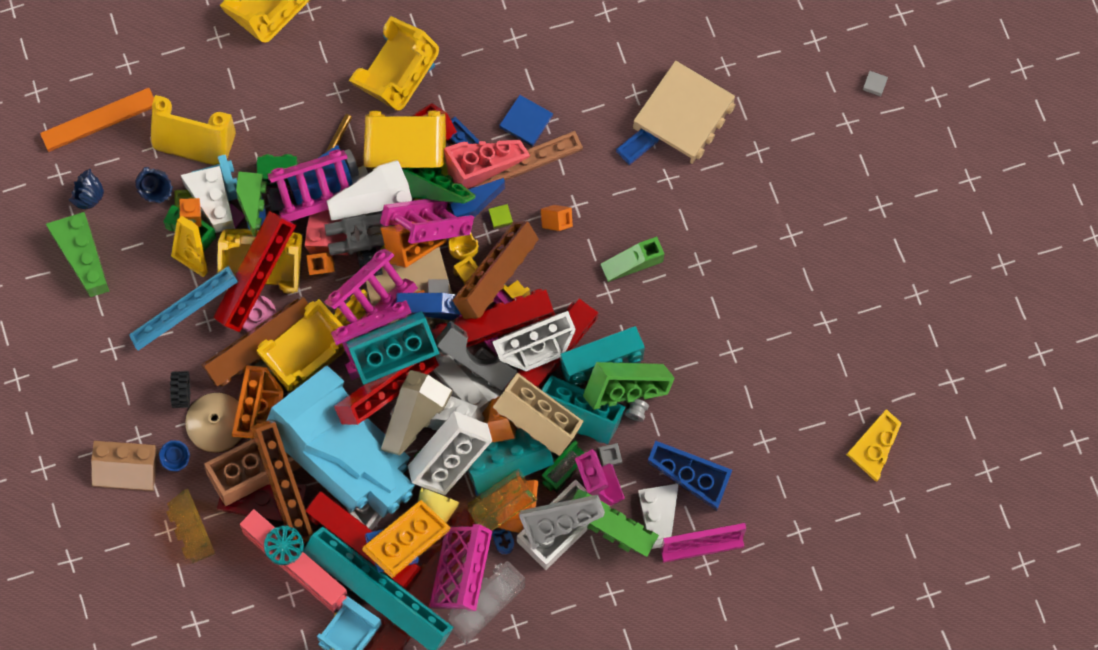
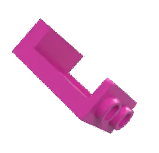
[575,449,625,506]

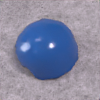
[159,440,190,472]

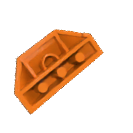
[232,365,284,439]

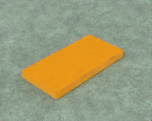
[362,500,451,578]

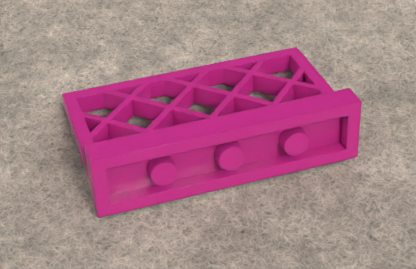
[660,523,746,563]
[429,524,492,611]

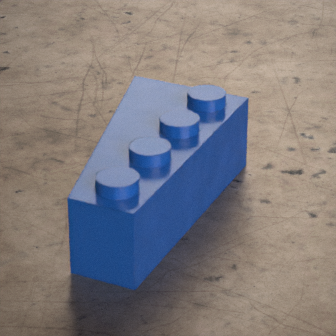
[648,440,732,511]

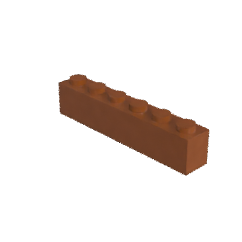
[452,221,539,319]
[201,296,308,386]
[251,420,313,546]

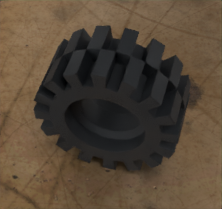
[170,371,191,408]

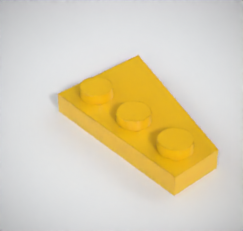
[171,216,208,277]
[846,409,901,482]

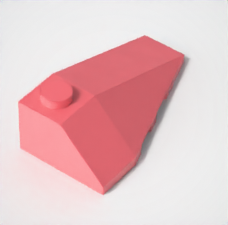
[444,140,530,189]
[305,210,349,255]

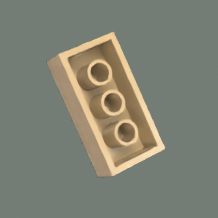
[493,373,583,456]

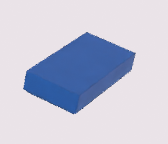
[616,129,659,165]

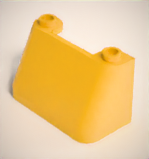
[220,0,310,43]
[349,16,439,110]
[151,95,236,165]
[364,111,446,168]
[218,229,302,294]
[257,299,351,393]

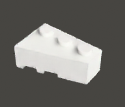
[181,166,235,233]

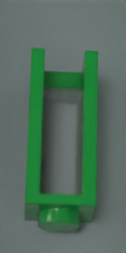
[542,440,588,493]

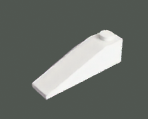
[326,160,412,220]
[433,354,502,413]

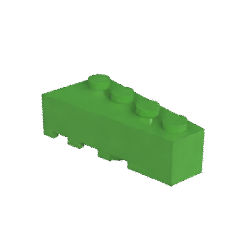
[46,212,109,297]
[572,489,659,557]

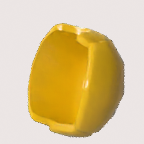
[448,233,478,261]

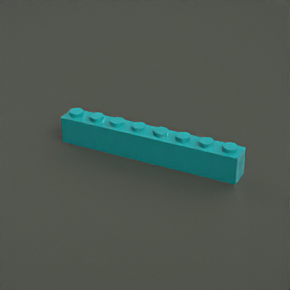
[303,527,454,650]

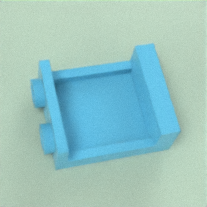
[317,596,382,650]

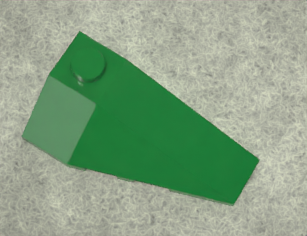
[402,167,476,204]

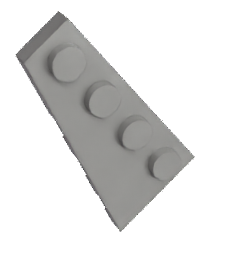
[519,495,605,549]

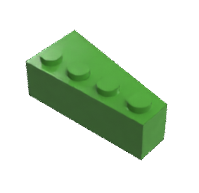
[583,362,675,410]

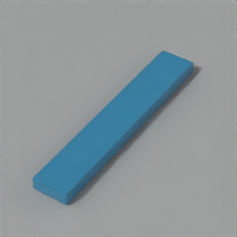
[129,266,238,351]

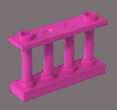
[267,149,350,221]
[380,199,474,244]
[324,249,418,338]
[331,300,412,380]

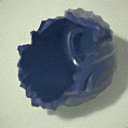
[135,167,173,203]
[68,169,104,209]

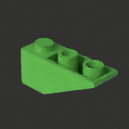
[236,172,267,237]
[600,237,664,282]

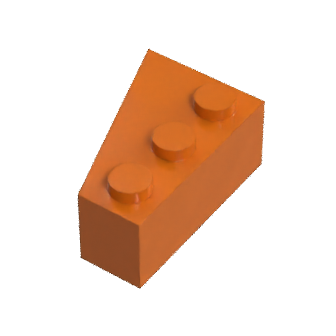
[381,220,447,268]

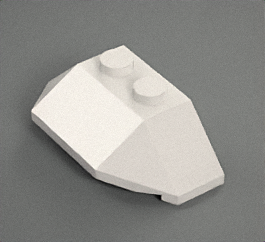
[492,311,575,371]

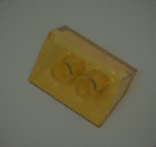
[468,468,538,531]
[166,489,216,563]

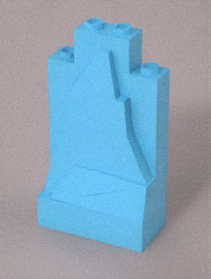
[266,366,415,518]

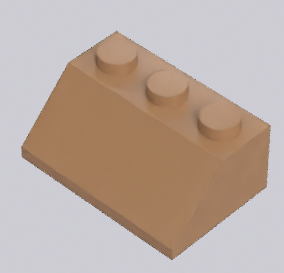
[91,441,158,491]

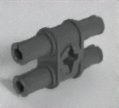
[324,214,384,256]

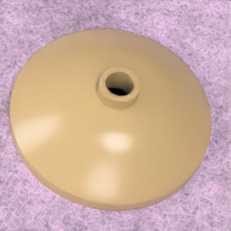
[185,393,242,453]

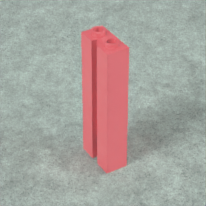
[240,509,348,614]

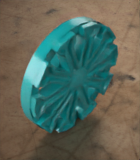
[264,526,304,565]

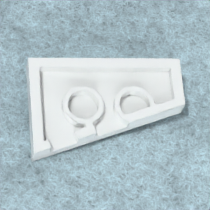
[638,483,679,549]

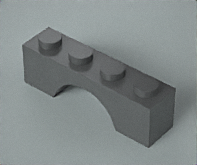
[436,321,517,390]

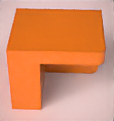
[541,205,573,231]

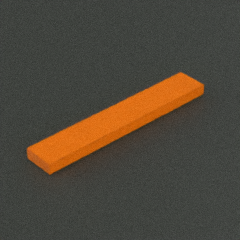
[40,88,154,152]

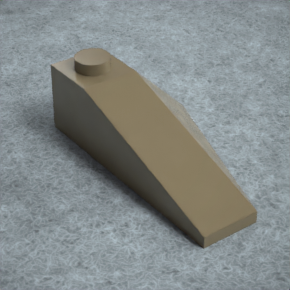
[381,370,453,456]

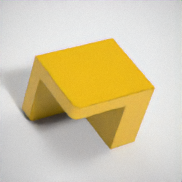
[453,256,478,284]
[502,280,530,299]

